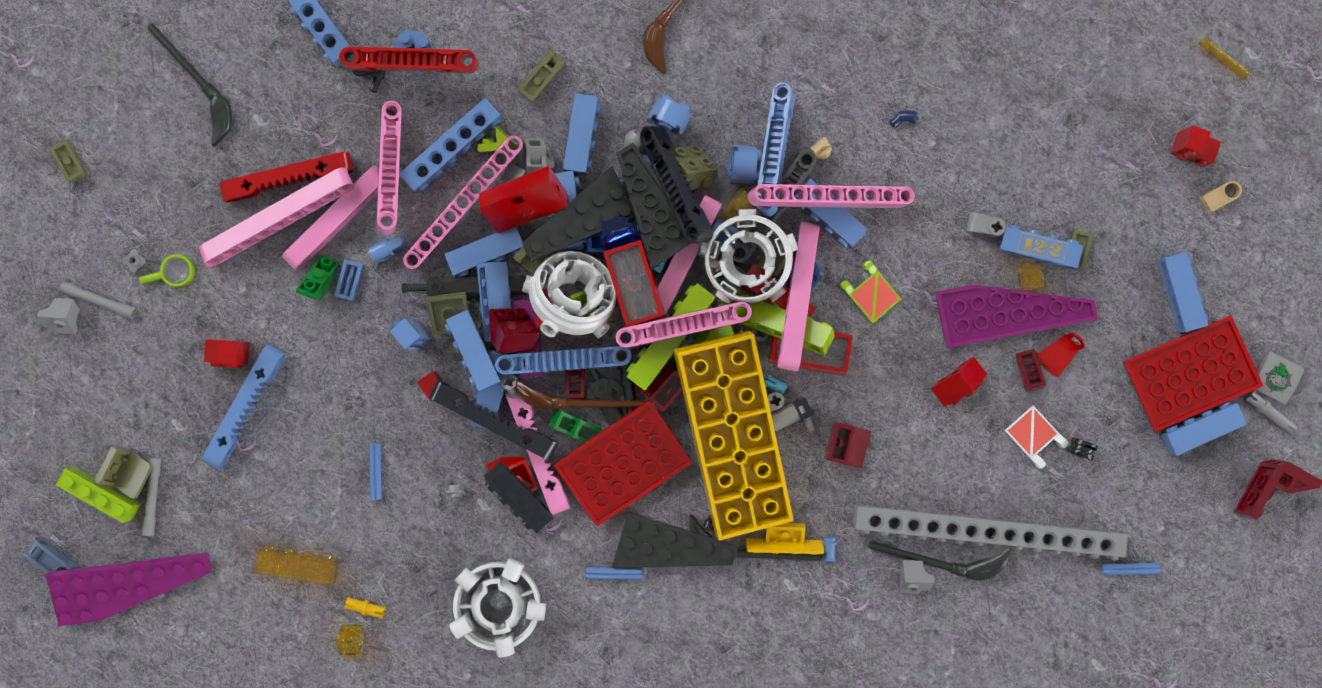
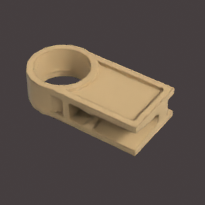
[1199,181,1242,213]

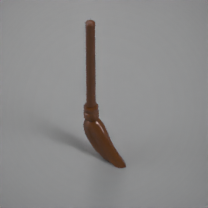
[643,0,684,74]
[516,380,653,410]

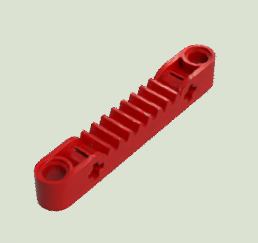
[339,47,479,74]
[219,151,354,203]

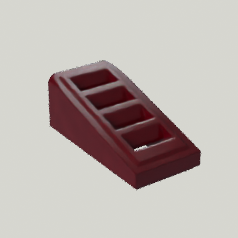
[1015,349,1046,392]
[565,368,586,400]

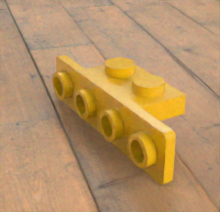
[746,523,824,555]

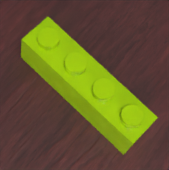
[56,467,141,523]

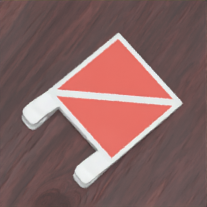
[1004,405,1069,469]

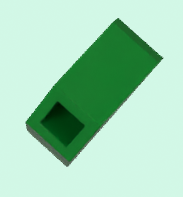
[296,255,339,301]

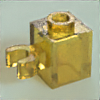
[1016,262,1045,291]
[335,624,365,660]

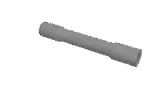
[59,281,137,319]
[142,458,161,536]

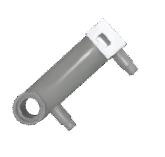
[771,397,814,432]

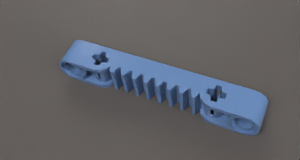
[756,83,795,217]
[202,344,286,471]
[495,346,632,375]

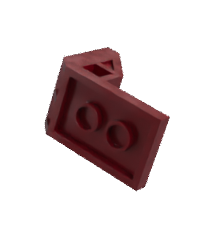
[1234,459,1322,520]

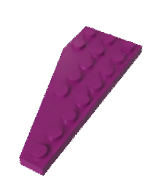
[935,284,1098,348]
[46,552,212,626]

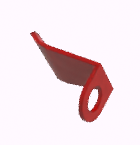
[1037,332,1086,377]

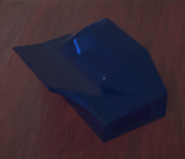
[600,216,642,251]

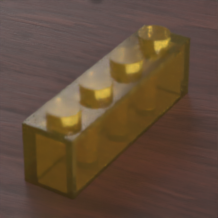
[254,545,339,584]

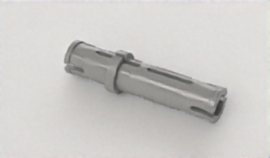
[1244,390,1298,435]

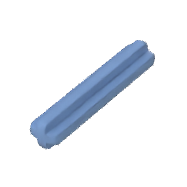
[370,443,382,500]
[1102,563,1161,575]
[586,567,642,580]

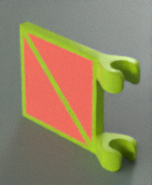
[840,261,901,324]

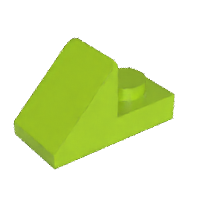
[478,126,518,152]

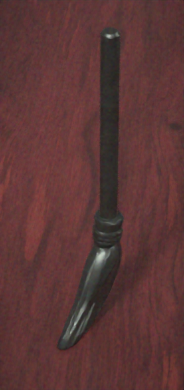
[148,24,232,147]
[689,514,822,561]
[868,541,1011,581]

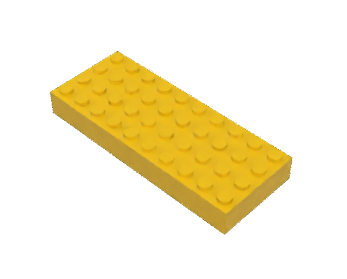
[673,331,794,541]

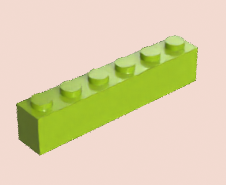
[626,283,716,391]
[718,290,835,356]

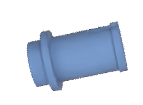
[822,536,837,562]

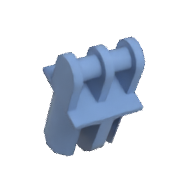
[369,237,406,262]

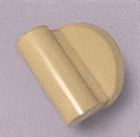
[810,137,832,160]

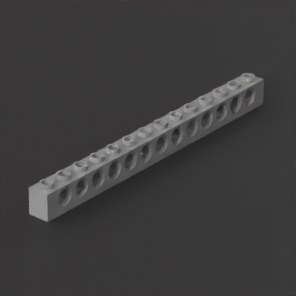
[853,504,1128,560]

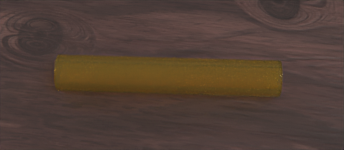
[1198,37,1250,79]

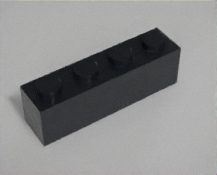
[484,460,554,533]

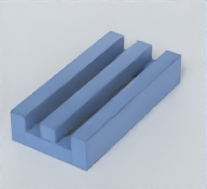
[334,259,364,301]

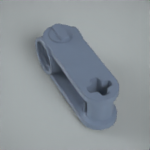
[23,537,80,574]

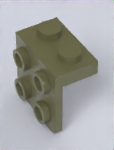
[673,145,718,190]
[94,446,153,499]

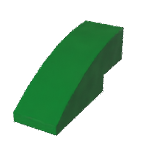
[549,409,604,443]

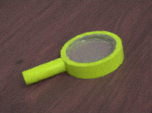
[139,254,195,287]

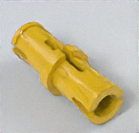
[345,597,386,619]

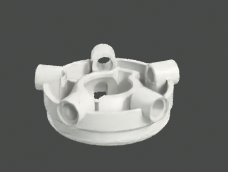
[700,209,798,304]
[522,251,617,338]
[449,558,546,658]

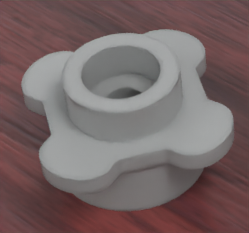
[122,249,146,272]
[445,485,466,499]

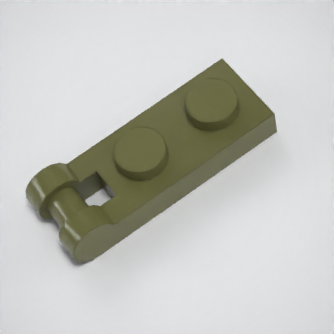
[518,50,567,103]

